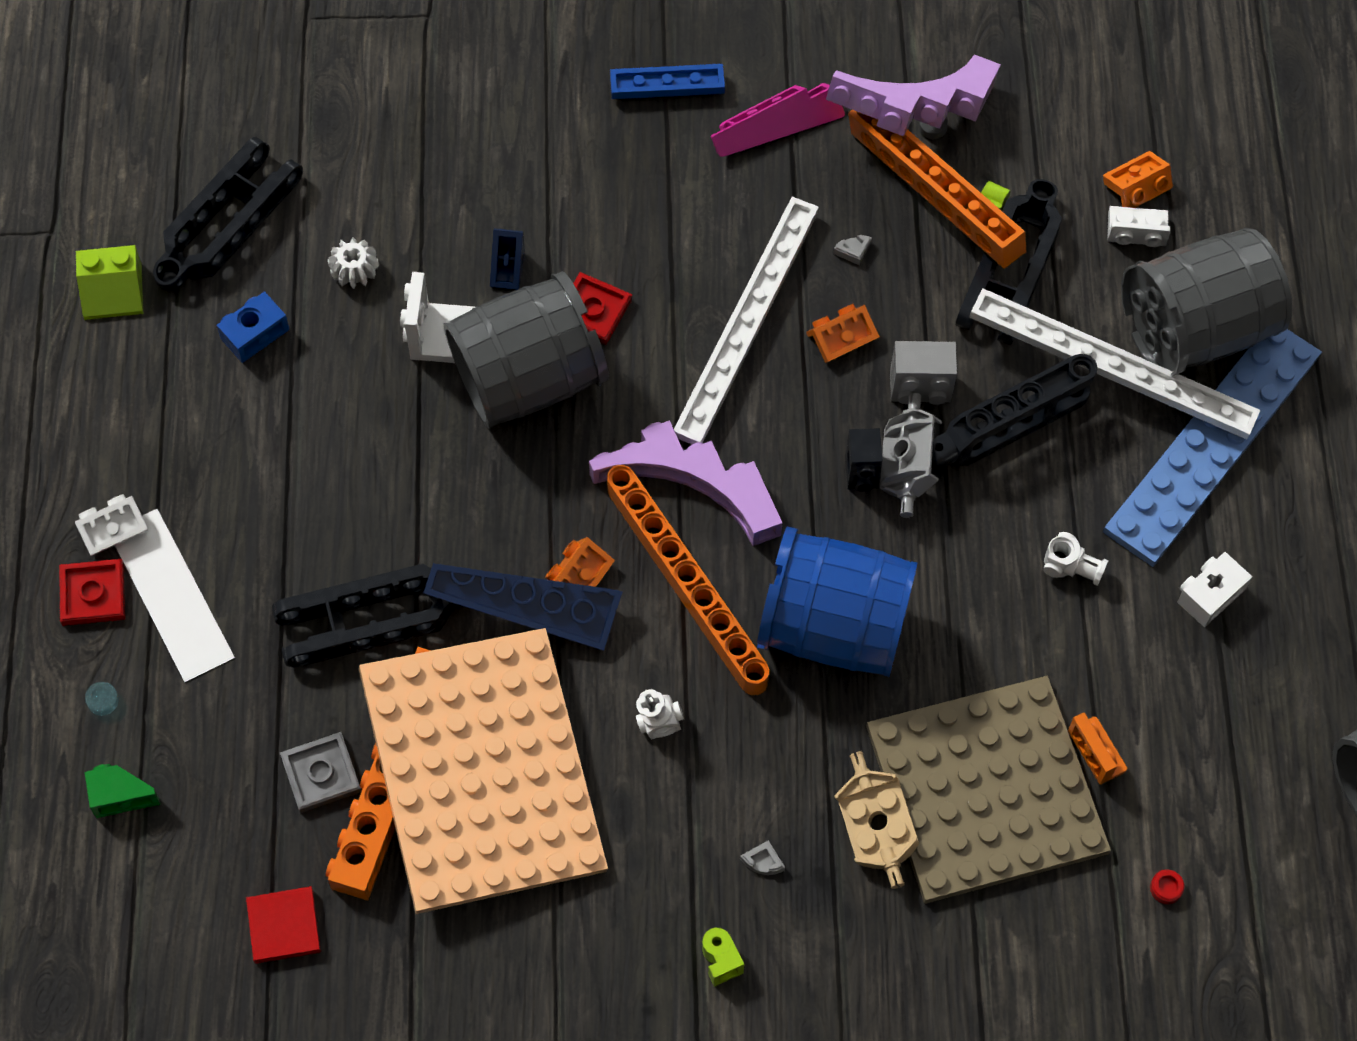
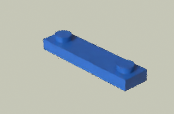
[610,64,725,99]

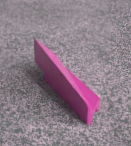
[710,83,845,157]

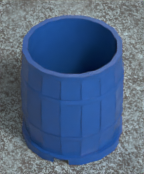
[757,526,918,677]

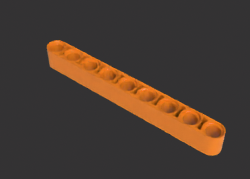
[607,465,769,695]

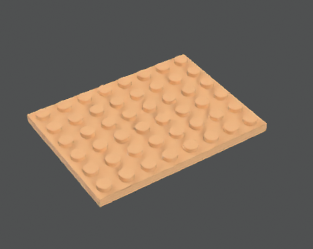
[359,628,608,914]

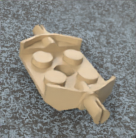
[835,751,919,889]

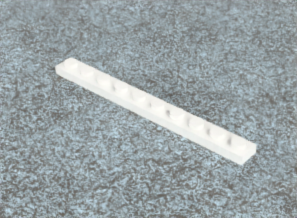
[674,197,819,444]
[969,288,1260,440]

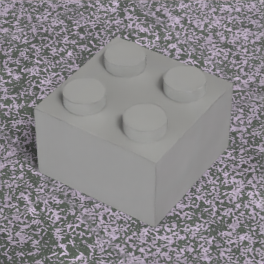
[890,341,957,405]

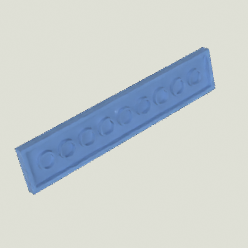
[1103,329,1322,567]

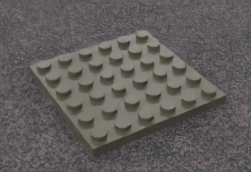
[866,675,1111,904]

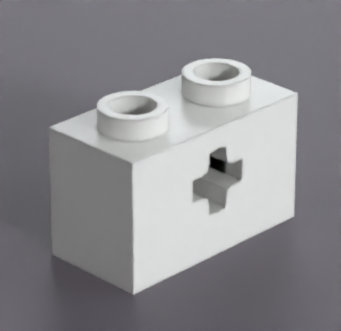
[1177,552,1253,628]

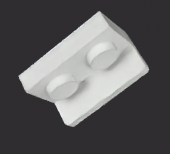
[1108,206,1170,247]
[75,494,148,556]

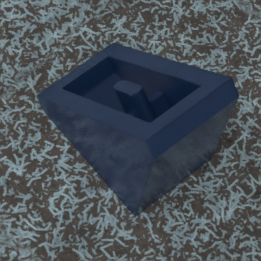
[490,228,525,290]

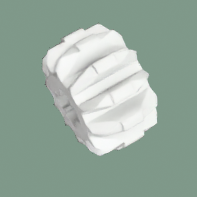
[328,237,379,289]

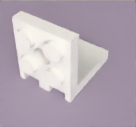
[400,272,474,363]

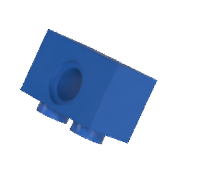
[217,291,290,363]

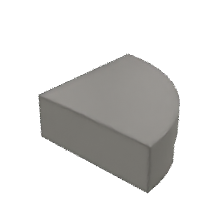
[833,235,872,265]
[740,840,785,875]

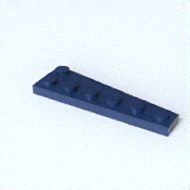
[424,563,623,651]

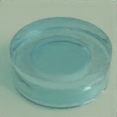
[85,682,119,715]

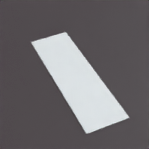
[115,509,235,682]

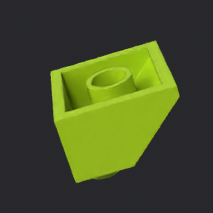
[76,245,144,320]

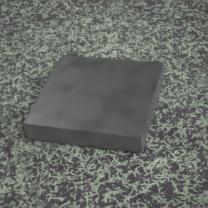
[280,732,362,813]

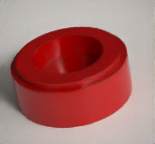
[1150,870,1185,904]

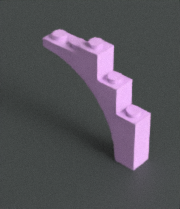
[826,54,1001,136]
[589,420,782,546]

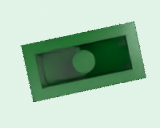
[85,764,160,818]

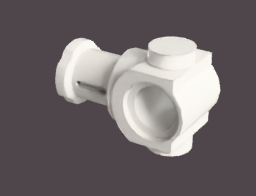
[1043,532,1109,586]
[636,689,684,740]

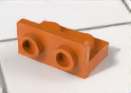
[1103,151,1173,208]
[806,303,880,363]
[545,537,615,587]
[1068,712,1127,785]

